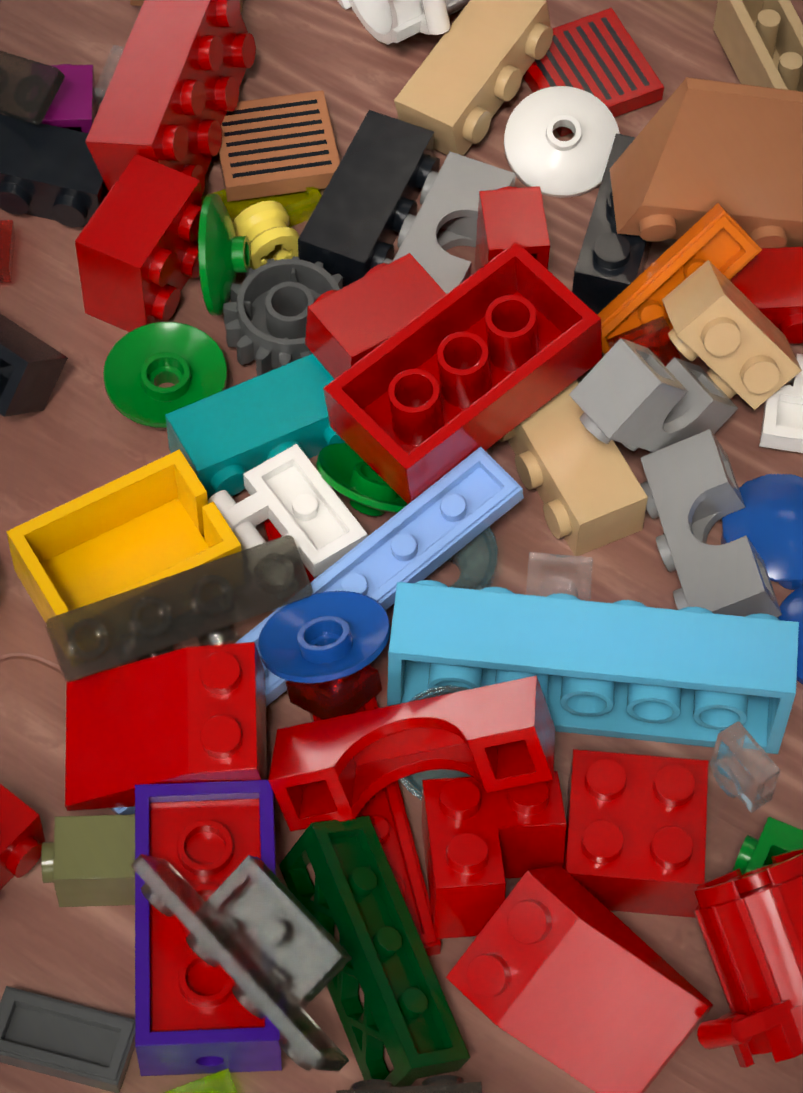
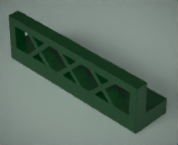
[279,816,470,1093]

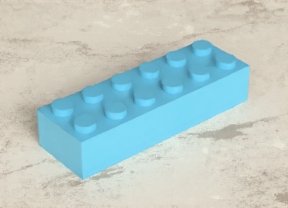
[387,580,799,754]

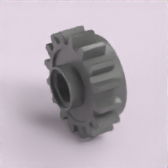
[223,256,343,376]

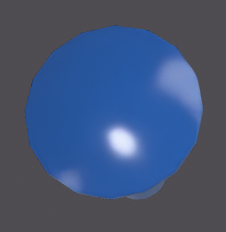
[721,474,803,590]

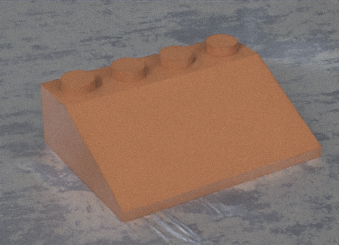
[610,77,803,248]

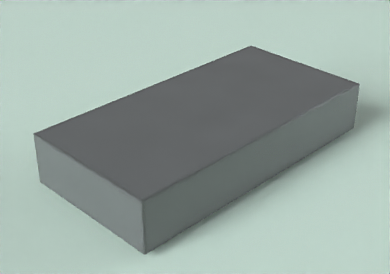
[0,986,135,1093]

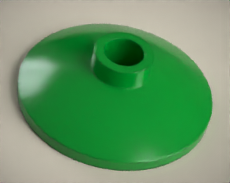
[198,194,251,316]
[103,322,227,428]
[316,443,408,516]

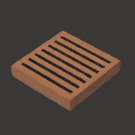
[218,90,340,202]

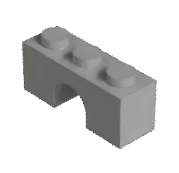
[383,151,516,294]
[569,338,738,453]
[640,429,782,617]

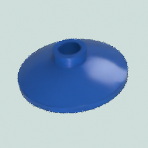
[258,591,390,683]

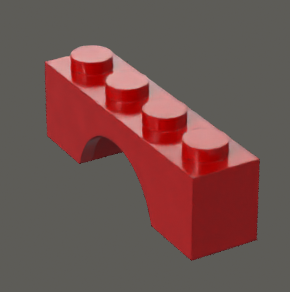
[269,675,555,832]

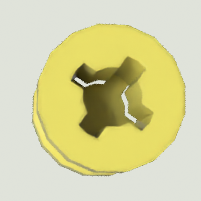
[233,200,300,270]

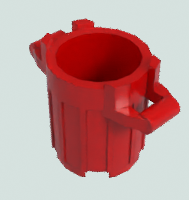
[694,848,803,1068]

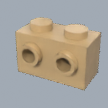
[662,260,802,410]

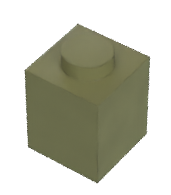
[41,814,135,907]

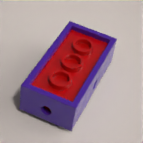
[135,780,282,1076]

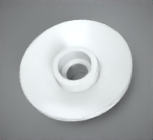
[504,86,620,198]

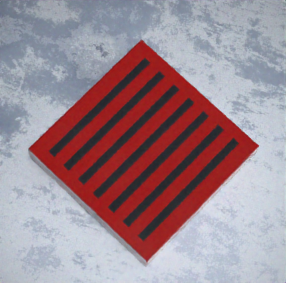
[523,7,664,137]

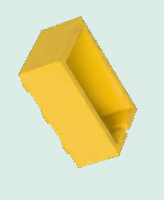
[6,449,244,668]

